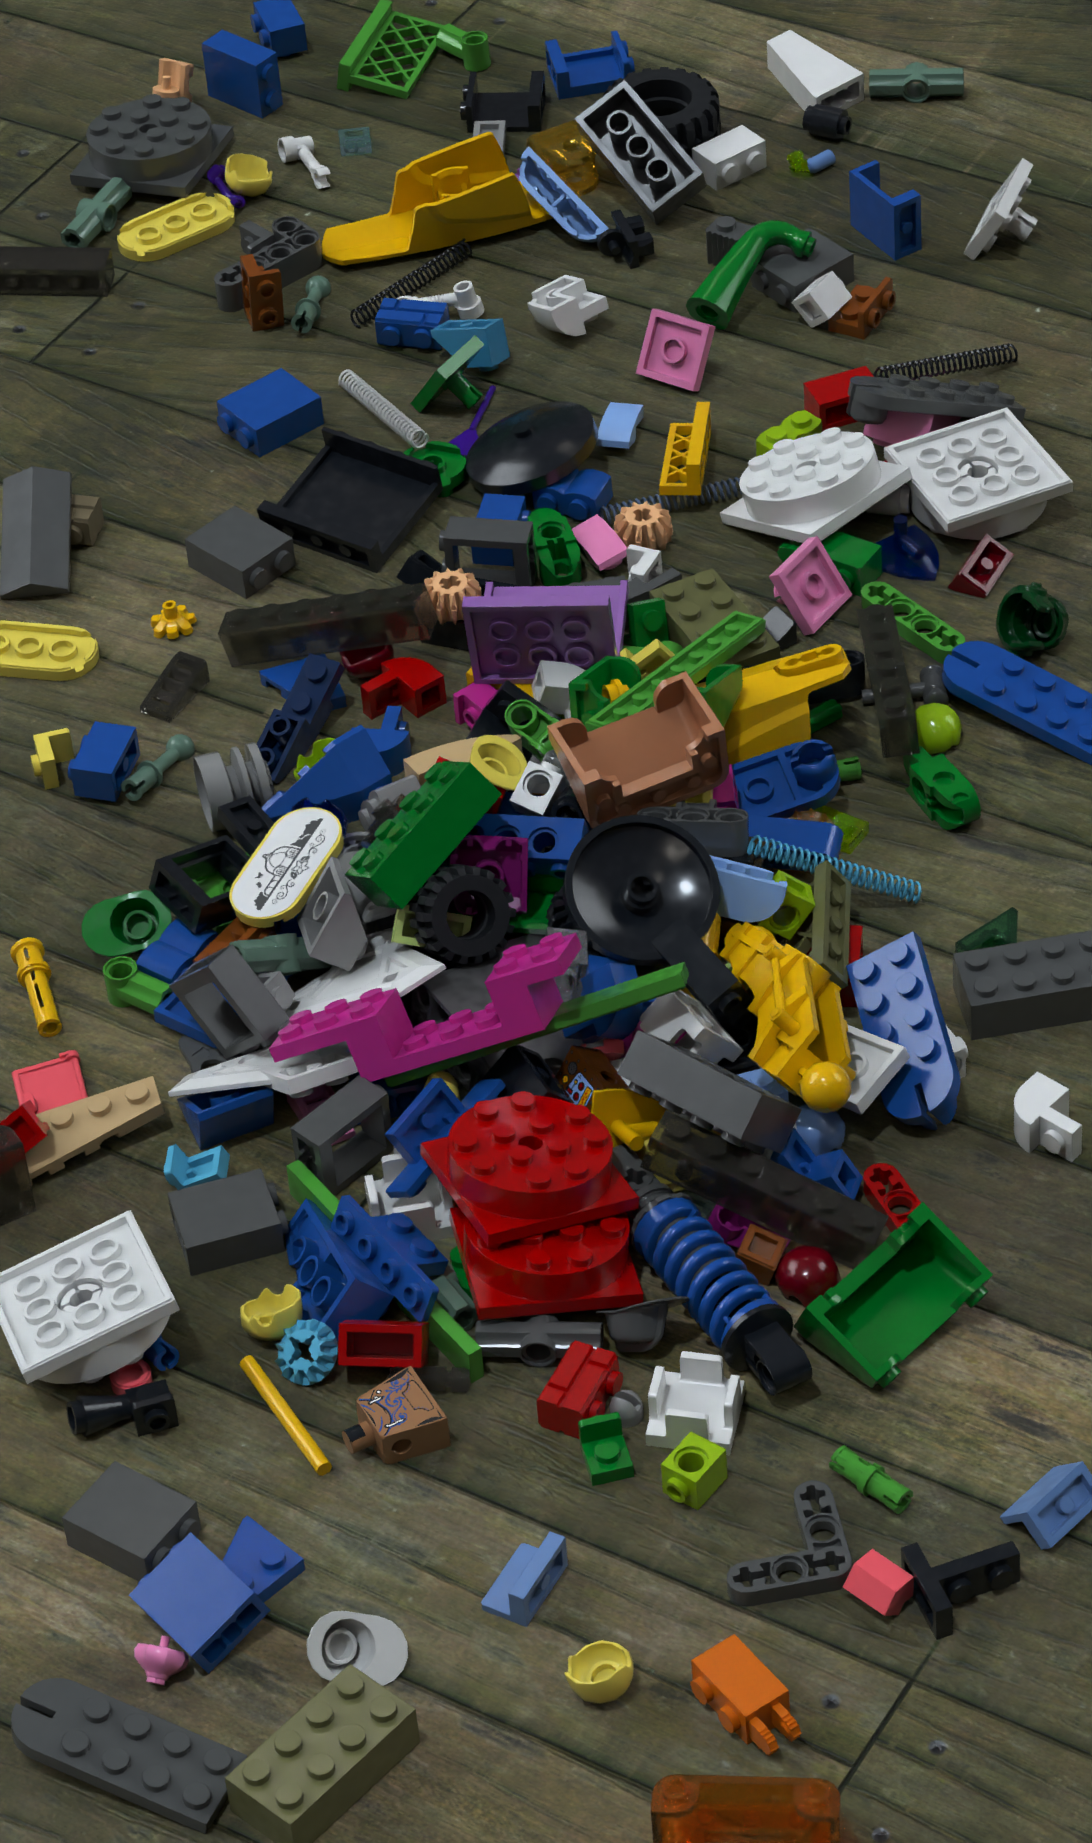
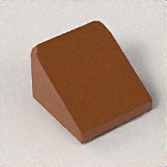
[736,1223,788,1286]

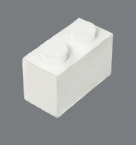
[692,125,767,191]

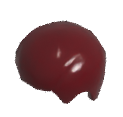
[338,628,394,678]
[774,1245,841,1307]

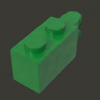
[777,531,882,597]

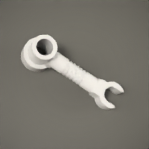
[277,135,330,189]
[397,280,485,320]

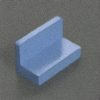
[1000,1461,1092,1550]
[481,1531,568,1627]

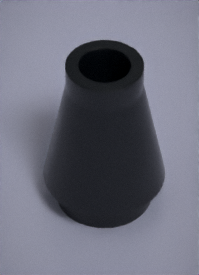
[66,1394,132,1437]

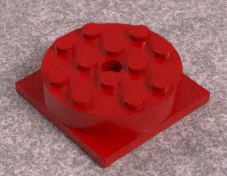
[420,1091,639,1247]
[449,1207,643,1320]

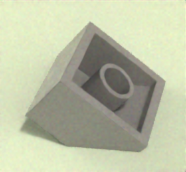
[297,856,368,971]

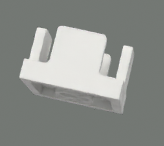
[640,990,744,1064]
[364,1153,454,1241]
[645,1351,745,1456]

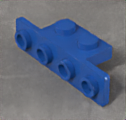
[384,1078,506,1198]
[331,1195,449,1322]

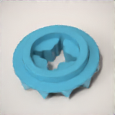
[275,1318,338,1386]

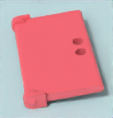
[11,1050,88,1114]

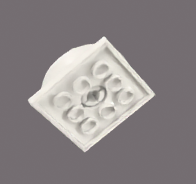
[884,407,1073,540]
[720,427,913,543]
[0,1210,180,1384]

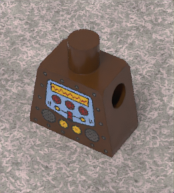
[556,1045,629,1112]

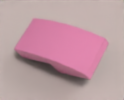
[572,514,627,571]

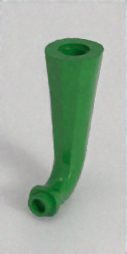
[686,220,817,329]

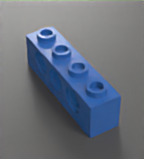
[439,813,590,879]

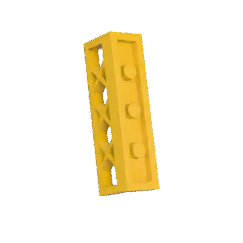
[659,402,711,496]

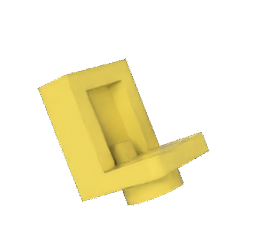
[30,728,74,790]

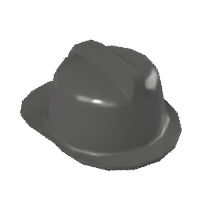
[597,1296,689,1352]

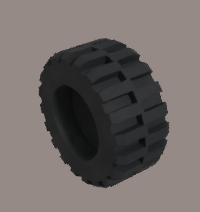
[603,67,721,160]

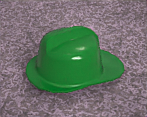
[81,890,172,957]

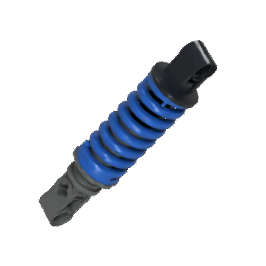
[612,1143,812,1396]

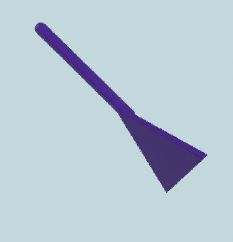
[448,385,496,457]

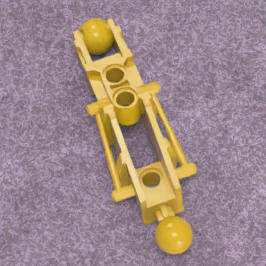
[719,921,856,1113]

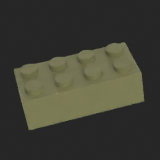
[649,568,781,667]
[225,1664,420,1843]

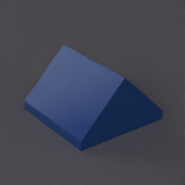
[177,1086,274,1150]

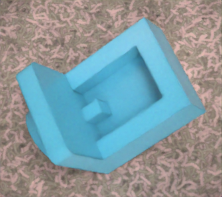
[164,1144,230,1190]

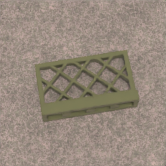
[774,860,851,989]

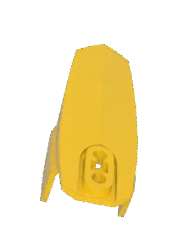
[322,132,552,265]
[695,644,852,765]

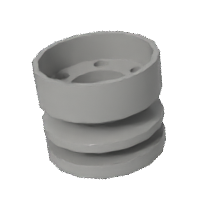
[193,742,274,832]

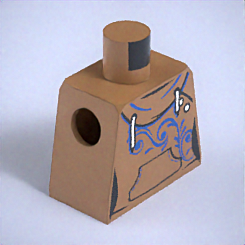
[342,1366,451,1464]

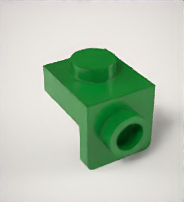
[623,597,669,647]

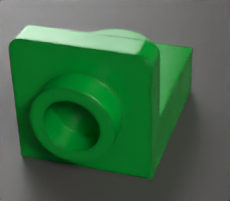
[578,1412,634,1486]

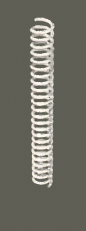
[338,369,429,449]

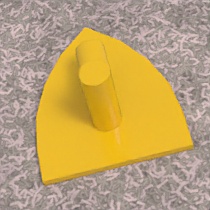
[591,1089,676,1153]

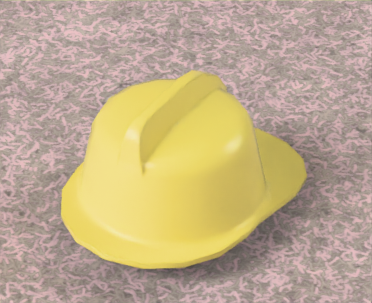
[469,735,527,792]

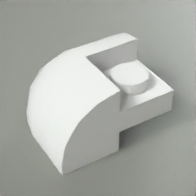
[527,275,609,336]

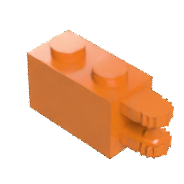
[690,1634,802,1756]

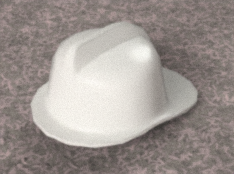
[306,1611,408,1686]

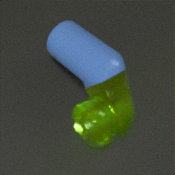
[787,149,836,173]

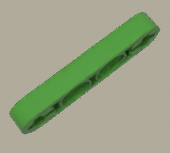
[861,581,966,664]

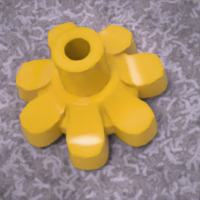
[151,600,197,639]

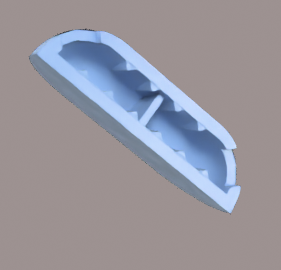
[519,146,609,243]
[710,855,788,922]

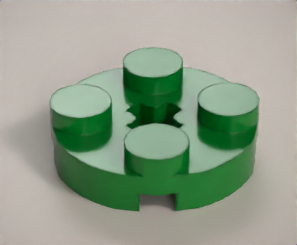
[404,441,467,497]

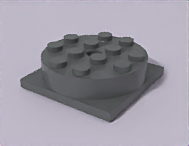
[70,94,234,198]

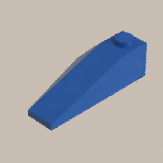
[261,725,392,825]
[285,1198,394,1345]

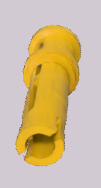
[10,937,62,1037]

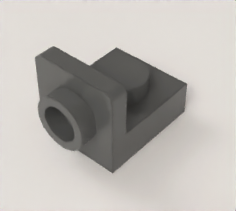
[239,220,275,255]

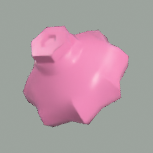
[134,1635,189,1686]

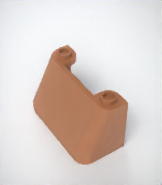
[547,671,729,829]

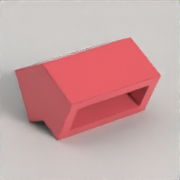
[843,1549,914,1616]

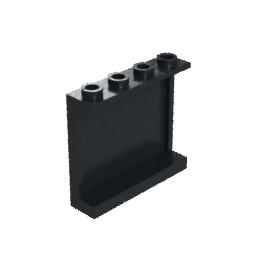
[257,427,443,573]

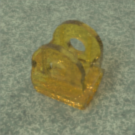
[526,120,599,196]

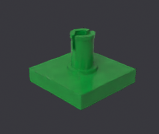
[410,335,485,413]

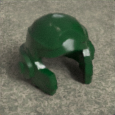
[996,582,1069,659]

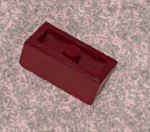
[947,533,1014,599]

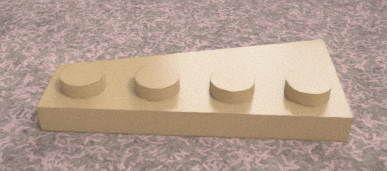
[12,1076,165,1191]

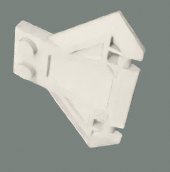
[279,927,446,1030]
[168,1041,358,1098]

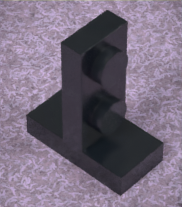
[901,1541,1020,1640]

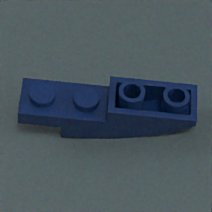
[257,653,345,784]

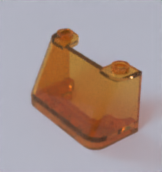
[651,1774,844,1843]

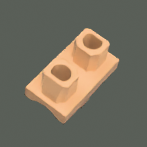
[152,57,194,102]

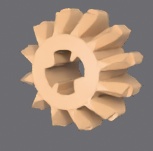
[614,501,673,550]
[421,568,482,625]

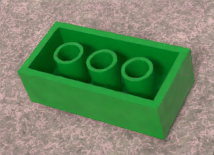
[345,761,502,909]

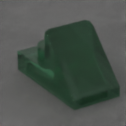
[955,907,1018,953]

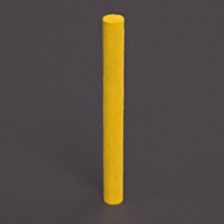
[239,1355,332,1476]

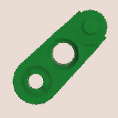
[527,508,582,586]
[903,746,981,830]

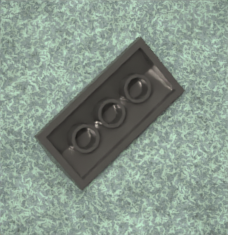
[0,466,72,600]

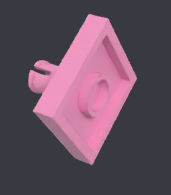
[636,308,716,391]
[769,536,852,636]

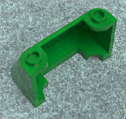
[568,656,743,728]
[793,1202,993,1389]

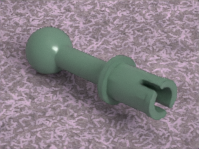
[291,275,331,333]
[121,734,195,801]

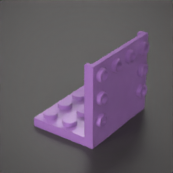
[462,580,629,684]

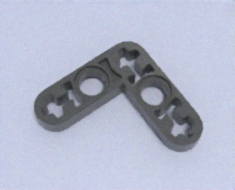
[727,1480,852,1607]

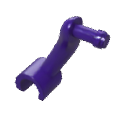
[207,164,246,208]

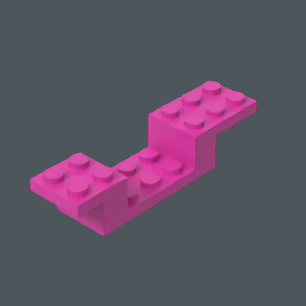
[269,932,582,1082]

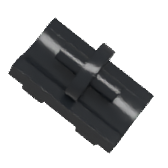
[597,209,654,269]

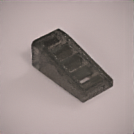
[140,651,210,723]

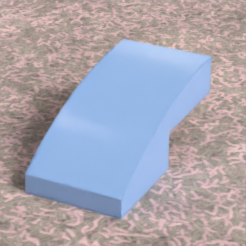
[596,402,644,449]

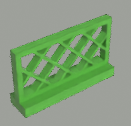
[337,0,444,99]

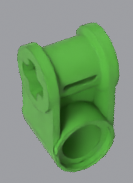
[504,699,559,762]

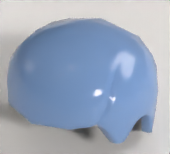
[796,1104,846,1156]

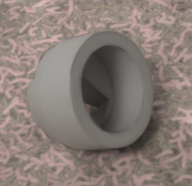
[609,1390,644,1428]

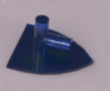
[875,515,939,581]

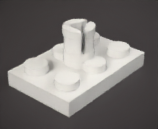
[963,158,1038,260]
[843,1024,910,1115]

